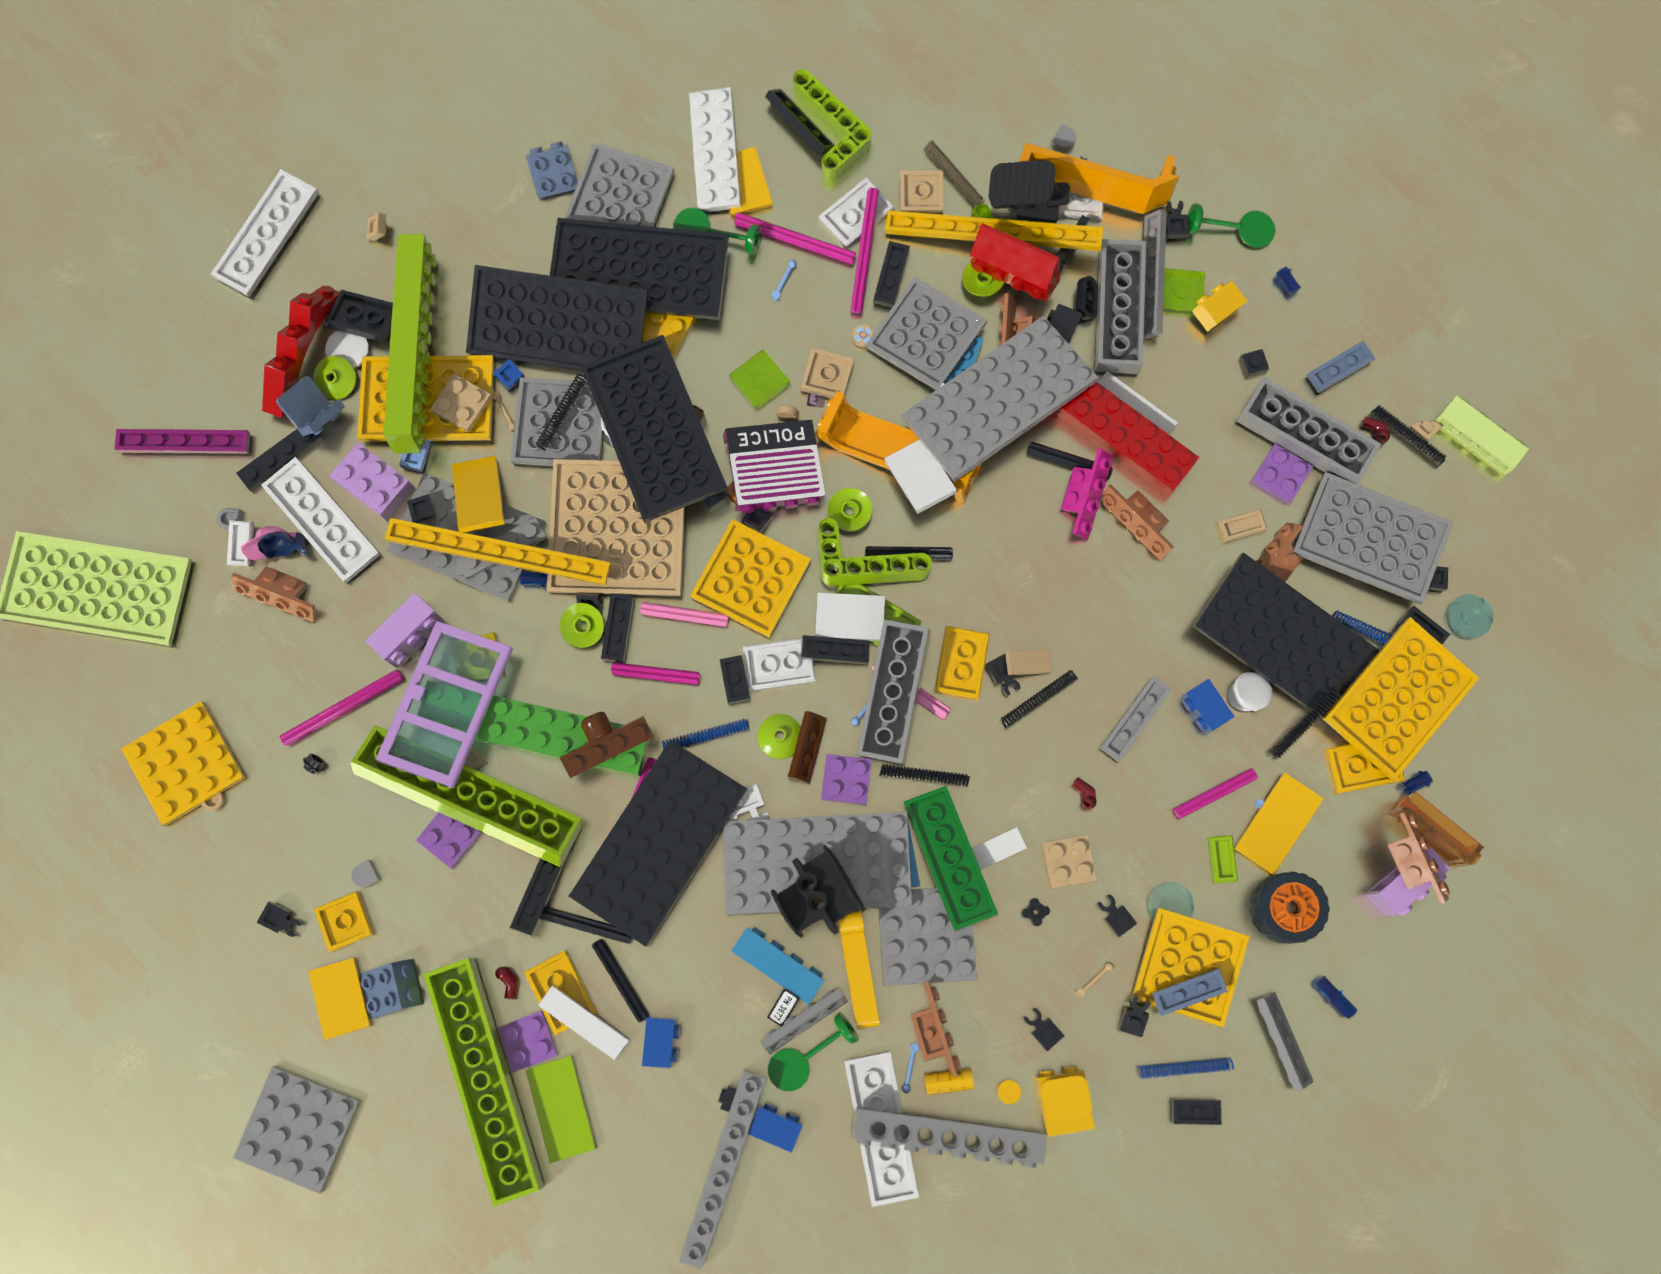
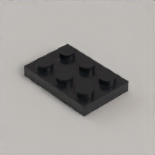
[324,289,393,343]

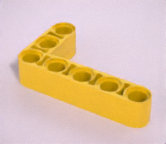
[838,909,880,1030]

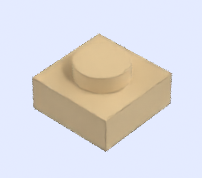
[367,212,387,241]

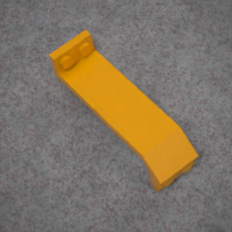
[1019,143,1179,214]
[815,391,981,504]

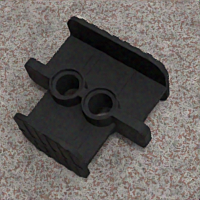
[988,160,1070,223]
[771,845,866,938]

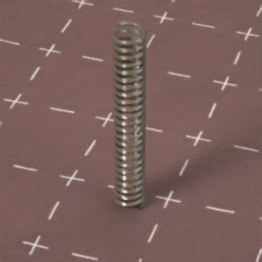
[924,140,985,207]

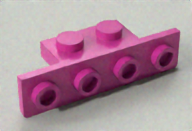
[1061,448,1113,540]

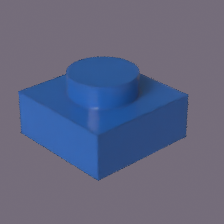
[493,359,525,390]

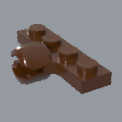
[560,712,654,778]

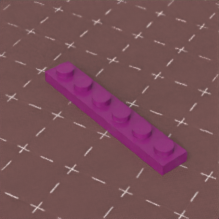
[114,429,250,454]

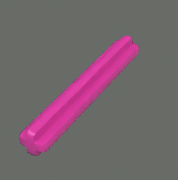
[611,662,700,685]
[1174,768,1258,819]

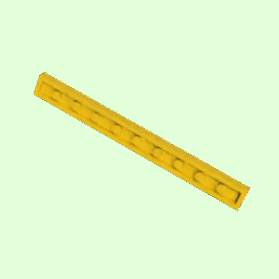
[885,210,1103,251]
[385,518,611,586]

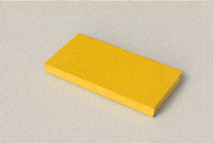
[452,456,505,533]
[1234,772,1324,875]

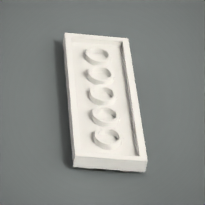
[689,87,741,213]
[211,169,319,297]
[261,457,380,583]
[844,1052,919,1207]

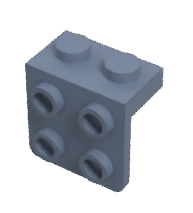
[526,141,578,198]
[276,376,345,436]
[360,959,422,1019]

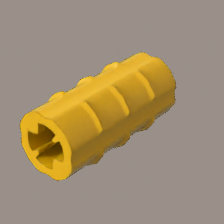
[924,1068,974,1095]

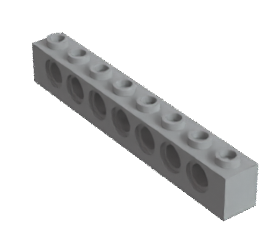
[679,1070,767,1269]
[851,1107,1047,1168]

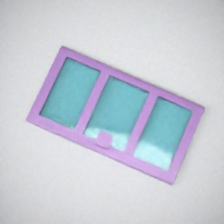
[376,621,513,788]

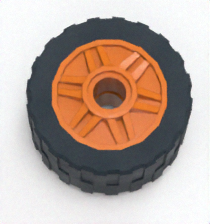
[1250,871,1330,944]

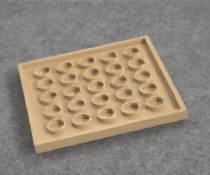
[547,459,685,596]

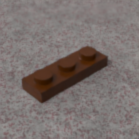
[788,711,827,784]

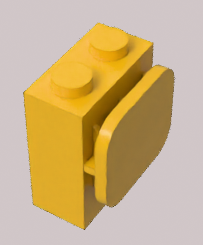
[1035,1066,1095,1137]

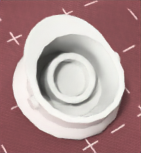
[1227,672,1273,712]

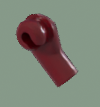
[1361,416,1390,443]
[1072,777,1097,810]
[495,966,519,1000]

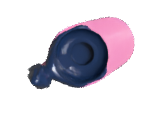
[241,526,309,560]

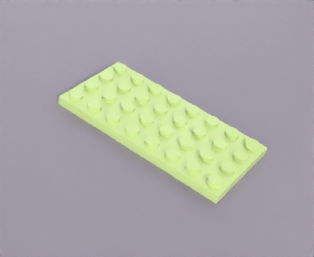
[0,531,192,646]

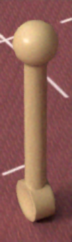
[493,391,515,430]
[1075,962,1114,998]

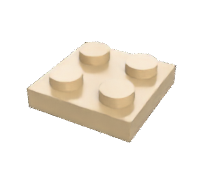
[900,170,943,214]
[800,348,854,398]
[430,374,493,433]
[1041,835,1097,889]

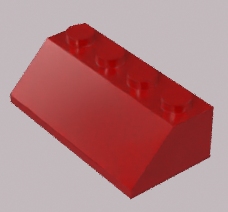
[970,223,1060,301]

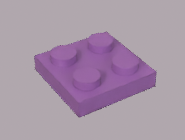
[1251,444,1313,505]
[821,754,872,805]
[416,812,482,869]
[497,1011,558,1073]

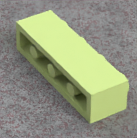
[1434,395,1529,475]

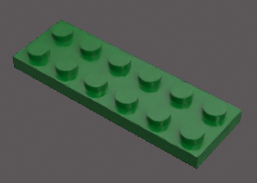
[903,786,998,932]

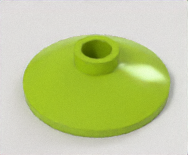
[962,262,1005,297]
[314,356,356,400]
[828,488,872,531]
[560,603,604,648]
[757,714,801,759]

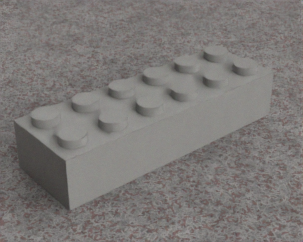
[1095,239,1146,374]
[1237,377,1381,484]
[857,620,931,765]

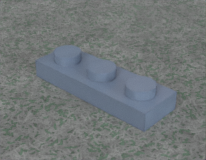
[1307,341,1376,393]
[1151,968,1228,1016]

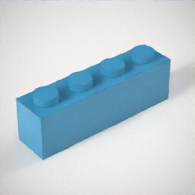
[731,926,825,1005]

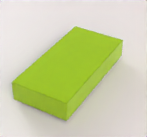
[1208,835,1238,883]

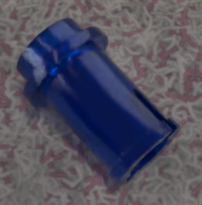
[1276,266,1301,296]
[520,571,547,588]
[1401,770,1433,796]

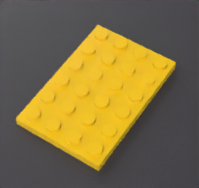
[357,355,495,442]
[1323,617,1479,780]

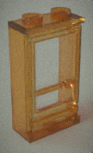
[1387,792,1484,868]

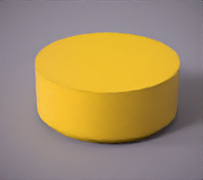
[997,1079,1021,1104]

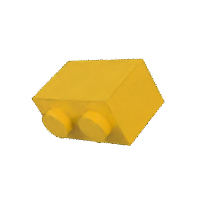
[1192,281,1248,332]

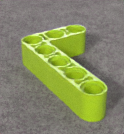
[793,69,872,180]
[817,518,932,586]

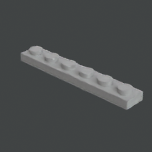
[1143,210,1167,339]

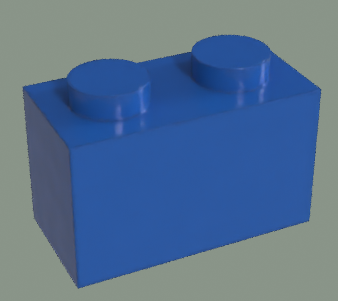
[1182,679,1235,734]
[642,1017,680,1068]
[748,1103,803,1153]

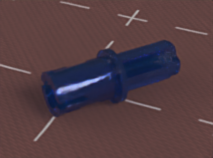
[1314,975,1358,1019]

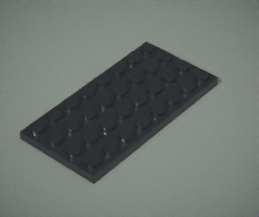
[549,218,729,320]
[466,265,649,370]
[581,335,728,523]
[1192,552,1380,724]
[568,740,748,947]

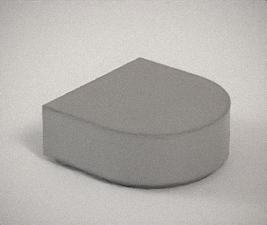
[1050,124,1076,151]
[217,508,243,531]
[351,860,380,887]

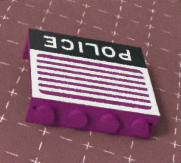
[723,420,825,513]

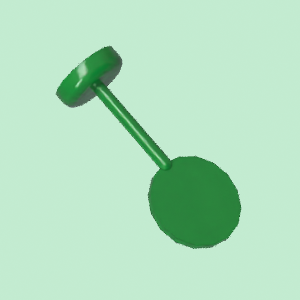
[1188,203,1276,248]
[673,208,761,255]
[768,1013,859,1091]

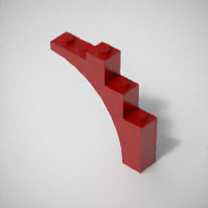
[262,286,340,418]

